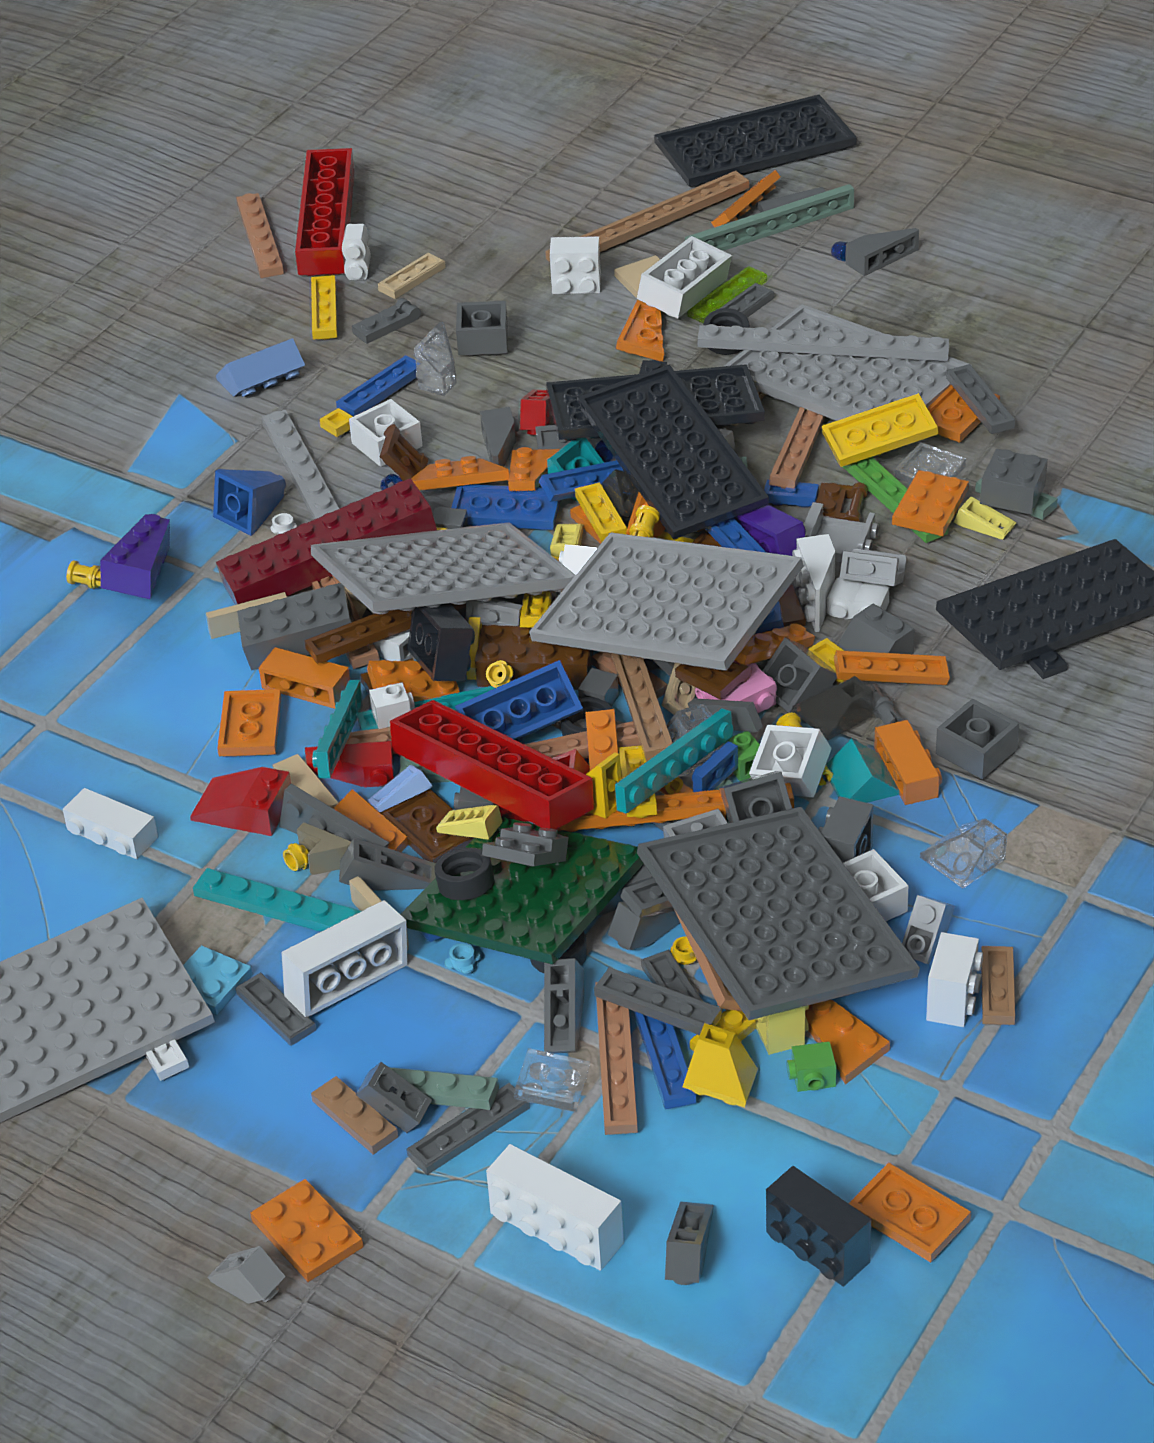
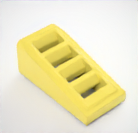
[954,496,1016,540]
[550,524,583,557]
[436,805,502,839]

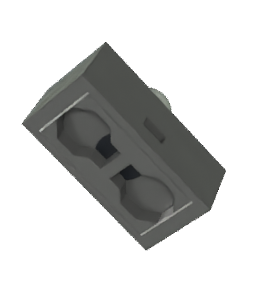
[356,1062,432,1133]

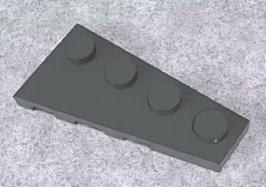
[279,783,389,848]

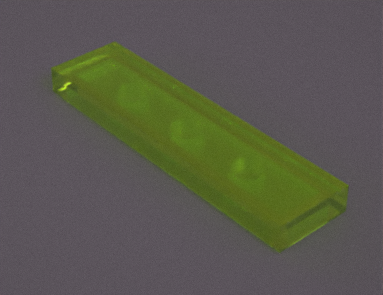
[687,266,767,323]

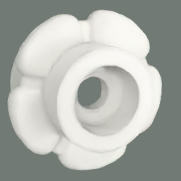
[271,513,297,534]

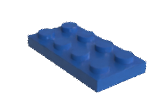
[451,484,561,530]

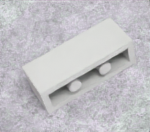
[63,788,158,859]

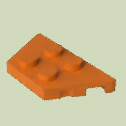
[411,456,509,490]

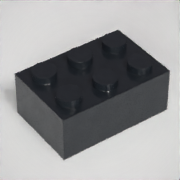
[407,603,475,681]
[766,1166,871,1287]

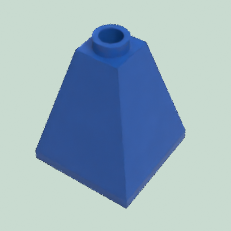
[213,469,286,536]

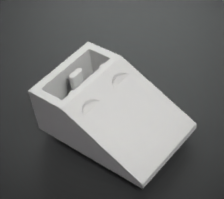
[792,534,835,632]

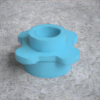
[444,943,480,974]

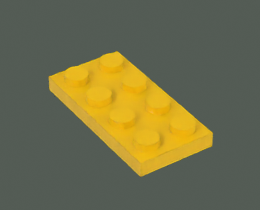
[822,393,938,467]

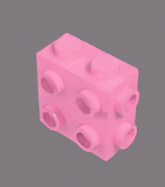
[695,660,777,713]

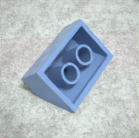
[216,338,305,397]

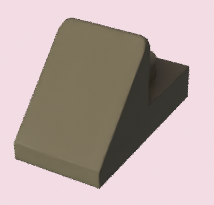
[297,822,351,875]

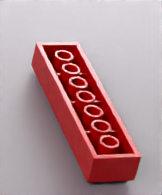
[295,148,355,276]
[390,700,594,830]

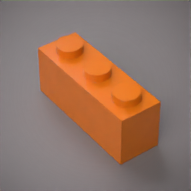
[259,647,350,709]
[874,720,942,805]

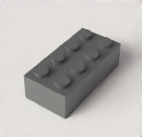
[237,583,354,670]

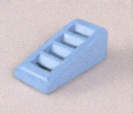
[367,765,433,812]

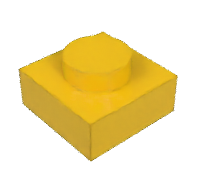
[319,408,353,437]

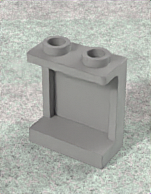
[804,502,879,562]
[840,548,907,586]
[465,594,524,626]

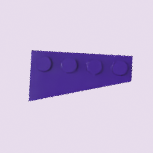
[733,505,806,556]
[100,514,170,599]

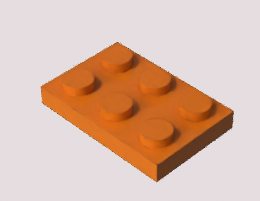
[927,385,1000,443]
[892,470,969,536]
[367,660,460,702]
[217,689,282,757]
[848,1162,971,1263]
[250,1179,363,1282]

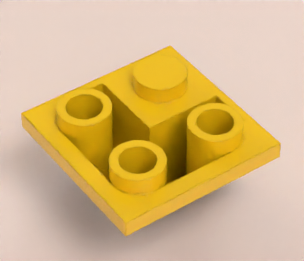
[683,1023,758,1108]

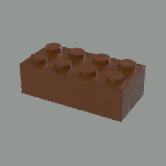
[475,625,593,690]

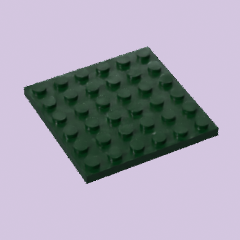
[400,816,644,965]

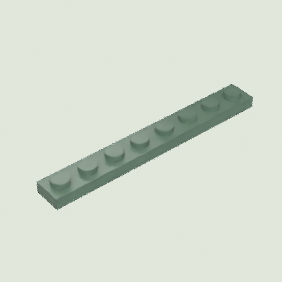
[685,184,854,251]

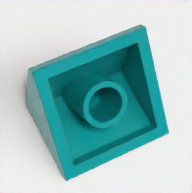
[547,437,604,502]
[826,738,899,803]

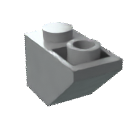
[902,895,955,964]

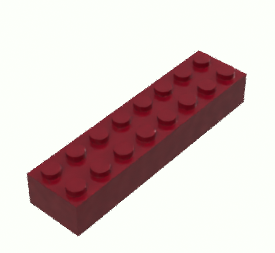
[216,478,437,605]

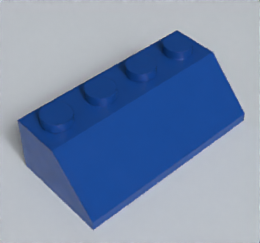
[455,660,583,740]

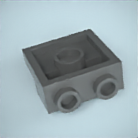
[482,823,568,866]

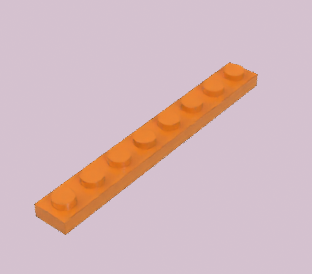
[557,783,794,832]

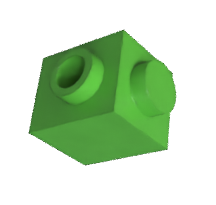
[723,731,760,781]
[786,1041,836,1092]

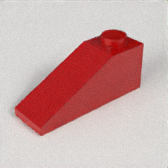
[520,389,552,435]
[305,741,394,788]

